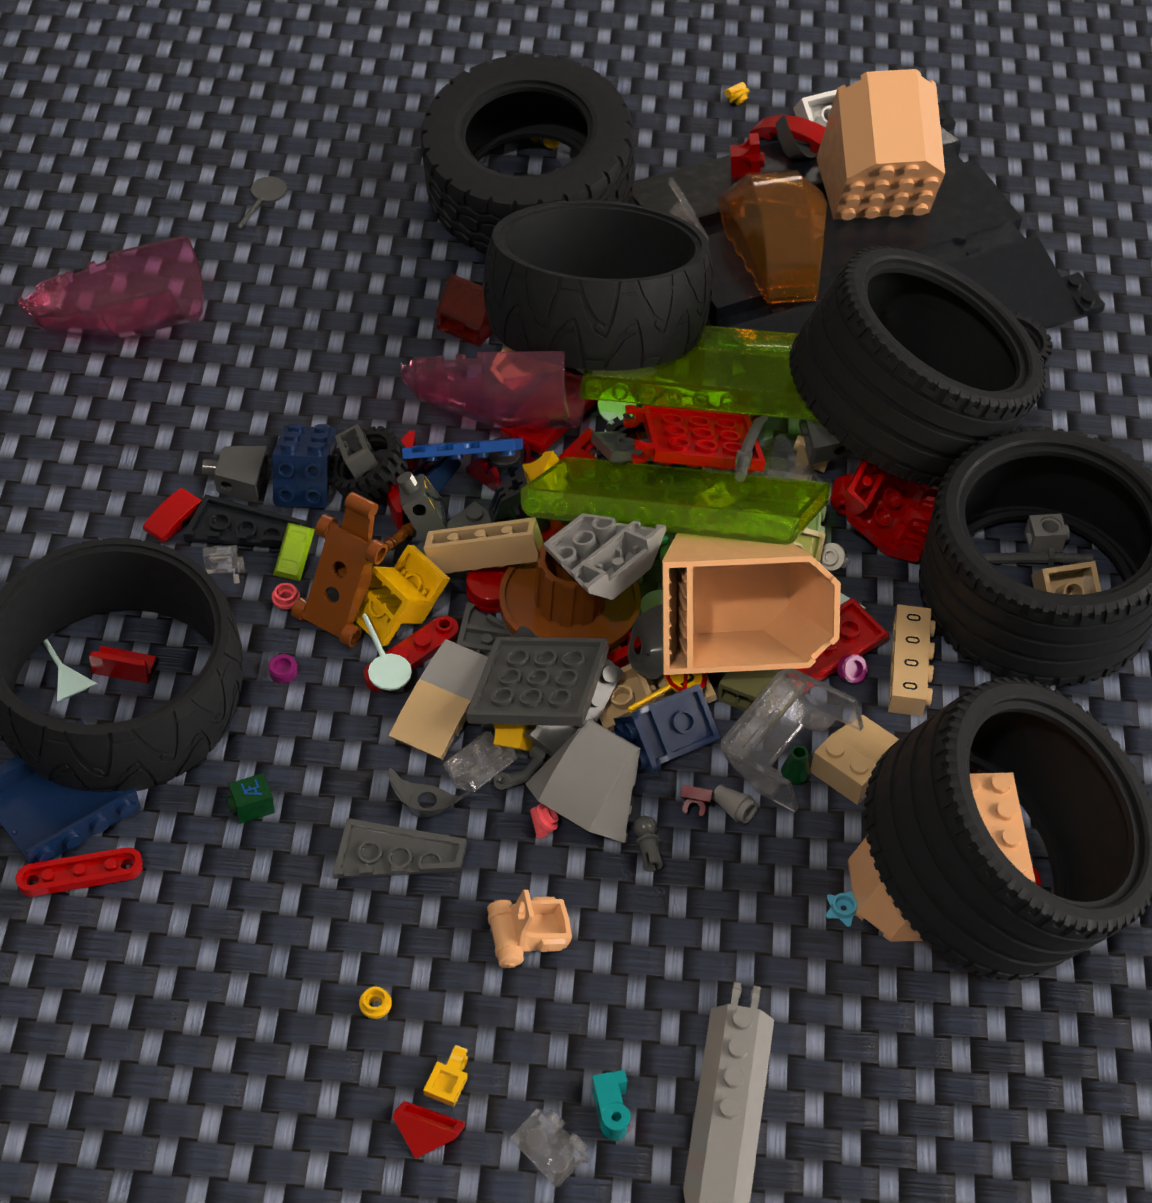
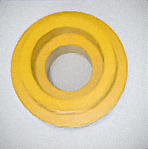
[359,987,392,1019]

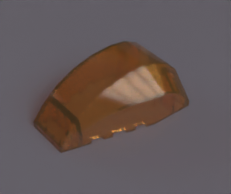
[718,170,827,303]

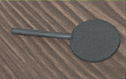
[237,176,287,229]

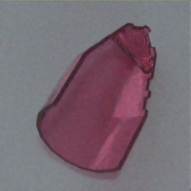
[17,235,204,338]
[401,351,588,428]

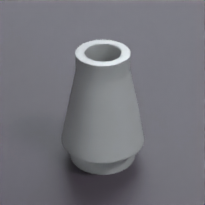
[712,785,758,823]

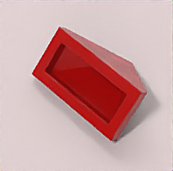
[393,1101,466,1159]

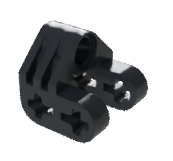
[488,463,550,533]

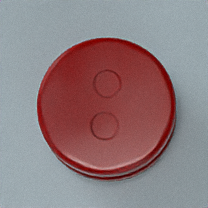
[466,565,510,613]

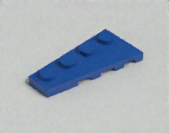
[402,438,523,462]

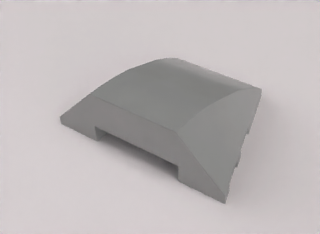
[543,513,666,600]
[525,719,640,843]

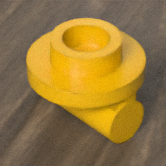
[724,82,750,106]

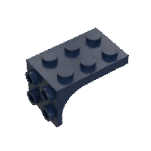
[272,423,337,508]
[614,684,721,774]

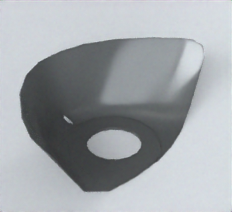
[776,115,818,160]
[628,604,663,680]
[388,768,470,818]

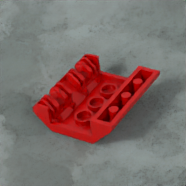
[844,459,939,562]

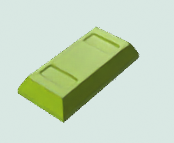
[273,523,315,582]

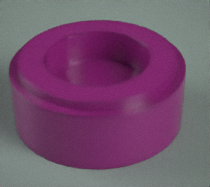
[268,654,298,683]
[837,654,867,683]

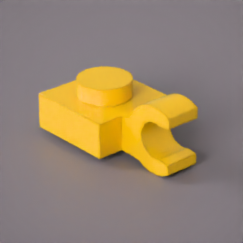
[423,1045,468,1107]

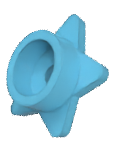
[825,891,857,927]

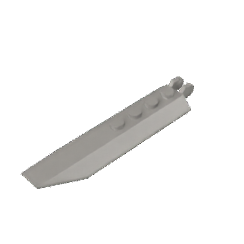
[683,982,774,1203]

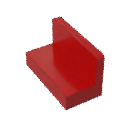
[89,646,157,684]

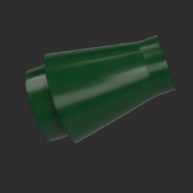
[781,745,810,785]

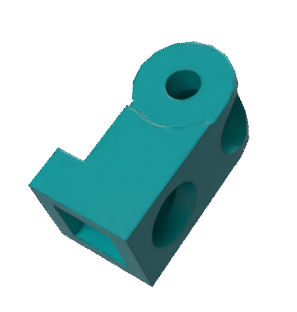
[591,1070,631,1141]

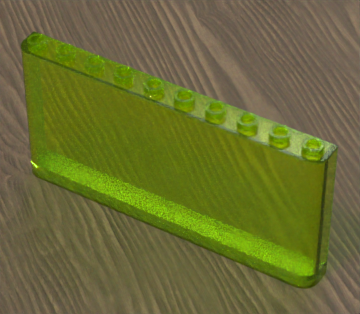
[580,325,819,421]
[521,456,830,545]

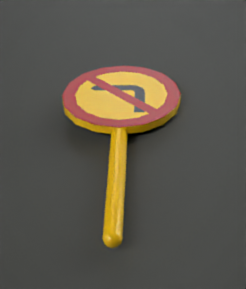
[627,673,707,712]

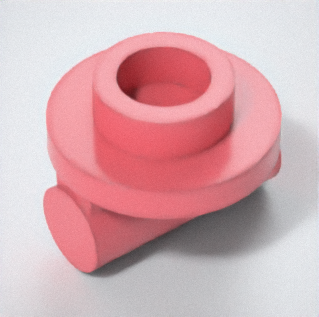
[530,803,559,839]

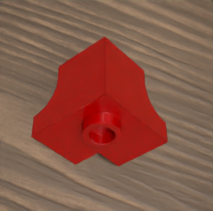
[730,133,765,183]

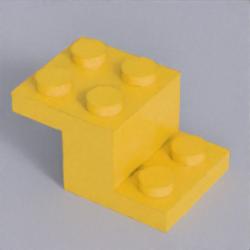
[355,545,450,646]

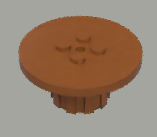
[499,536,641,652]

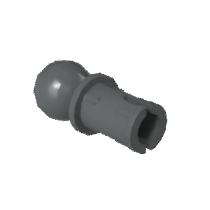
[633,816,663,872]

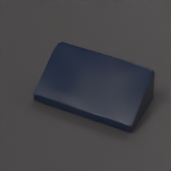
[413,456,461,493]

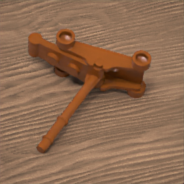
[291,492,416,648]

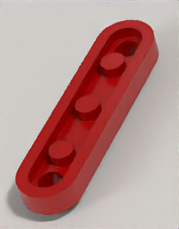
[364,616,459,691]
[16,847,143,897]

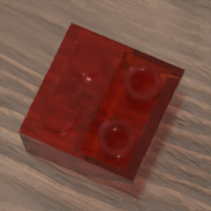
[436,274,493,347]

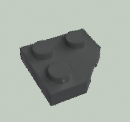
[591,431,653,465]

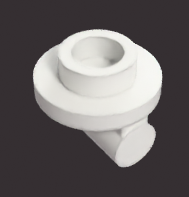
[820,543,850,571]

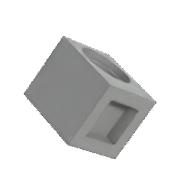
[1024,514,1069,552]

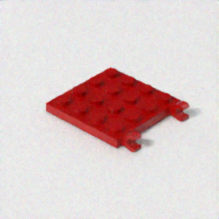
[623,405,766,473]

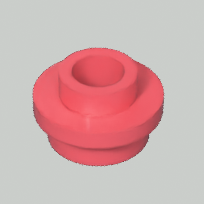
[272,583,300,610]

